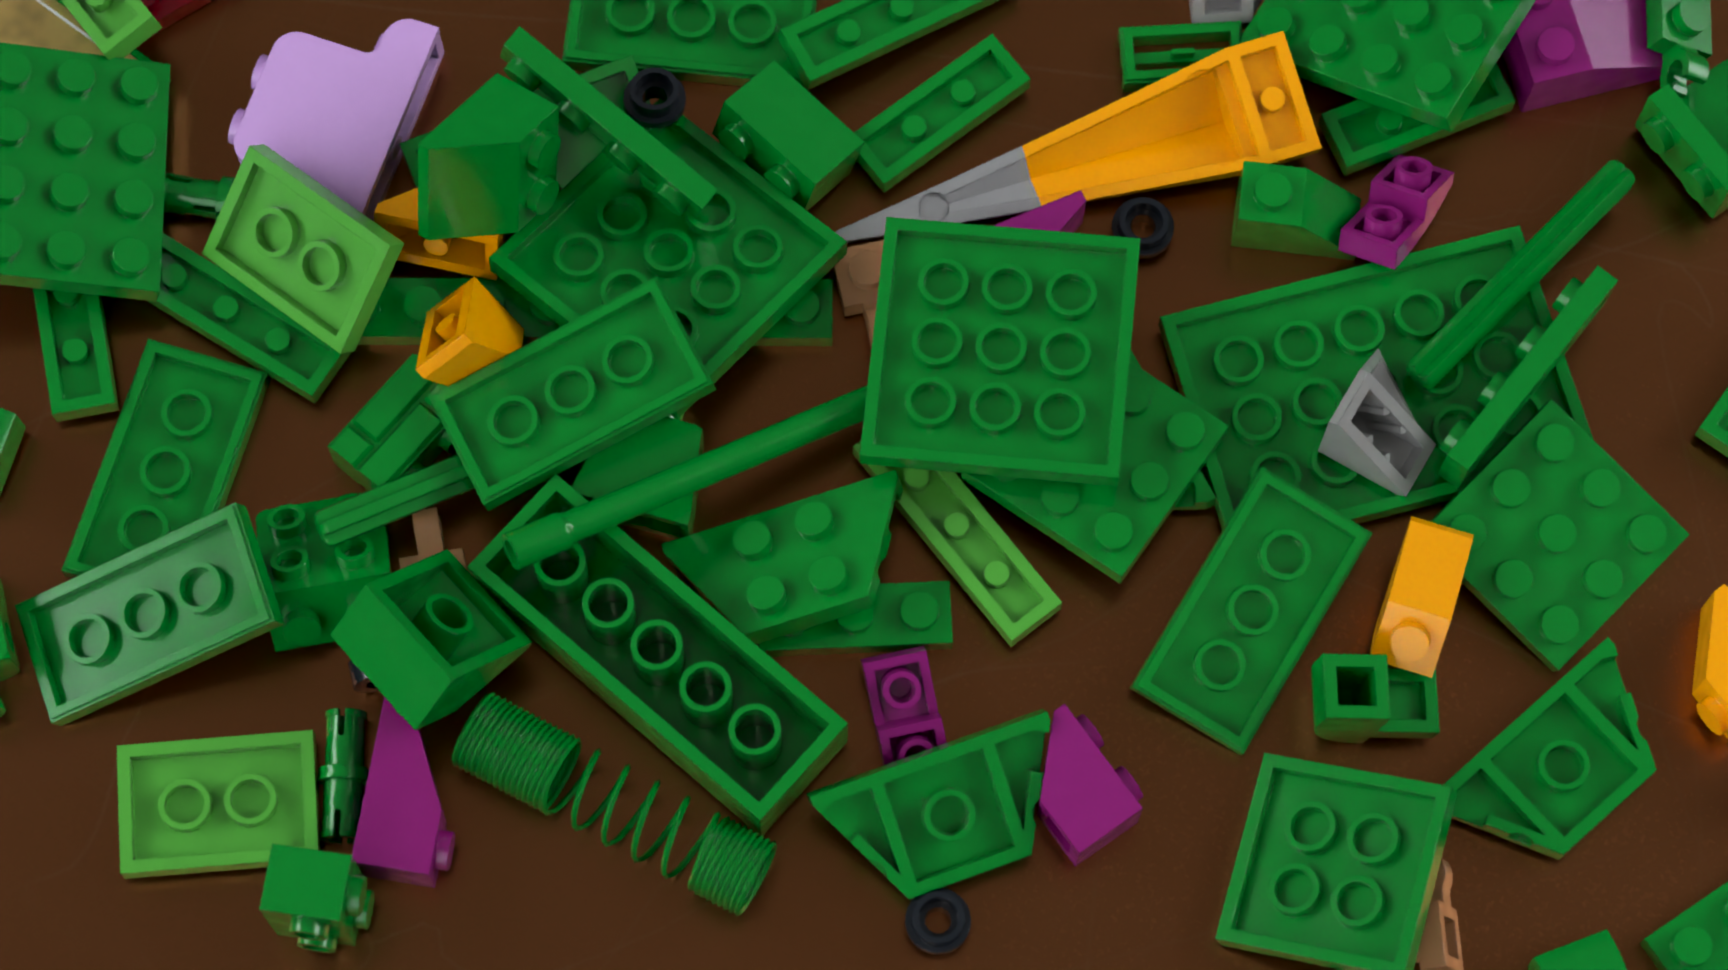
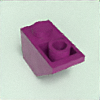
[1037,704,1143,867]

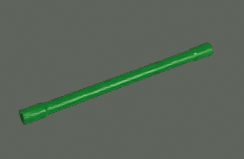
[502,385,867,571]

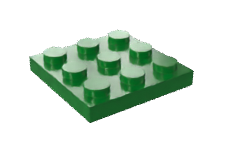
[961,362,1229,584]
[1430,399,1690,672]
[1215,753,1457,970]

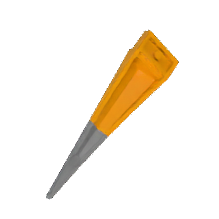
[835,31,1322,243]

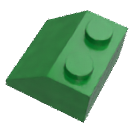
[418,73,561,240]
[330,549,532,731]

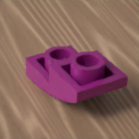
[1338,155,1454,270]
[860,646,947,765]

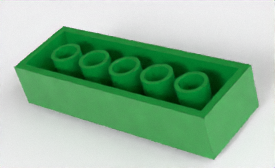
[467,473,848,836]

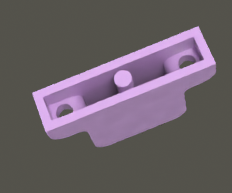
[228,19,445,221]

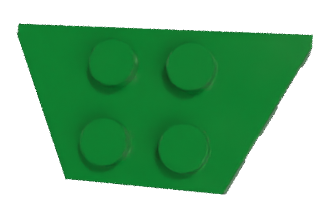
[661,470,903,644]
[1443,637,1657,860]
[806,709,1051,899]

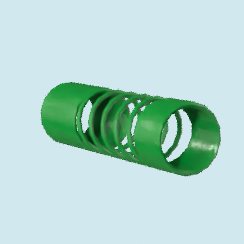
[452,692,777,917]

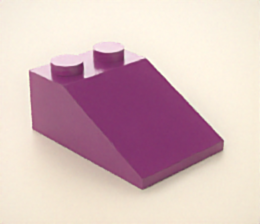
[1502,0,1662,113]

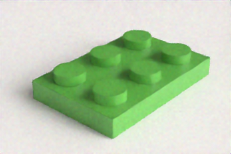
[202,144,405,354]
[116,730,321,879]

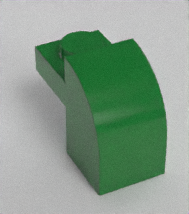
[1311,653,1440,744]

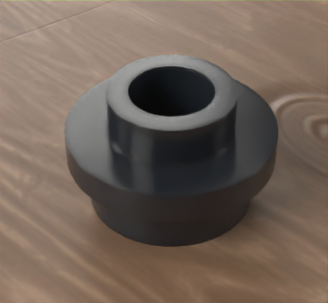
[623,68,686,129]
[1111,197,1174,259]
[905,888,971,955]

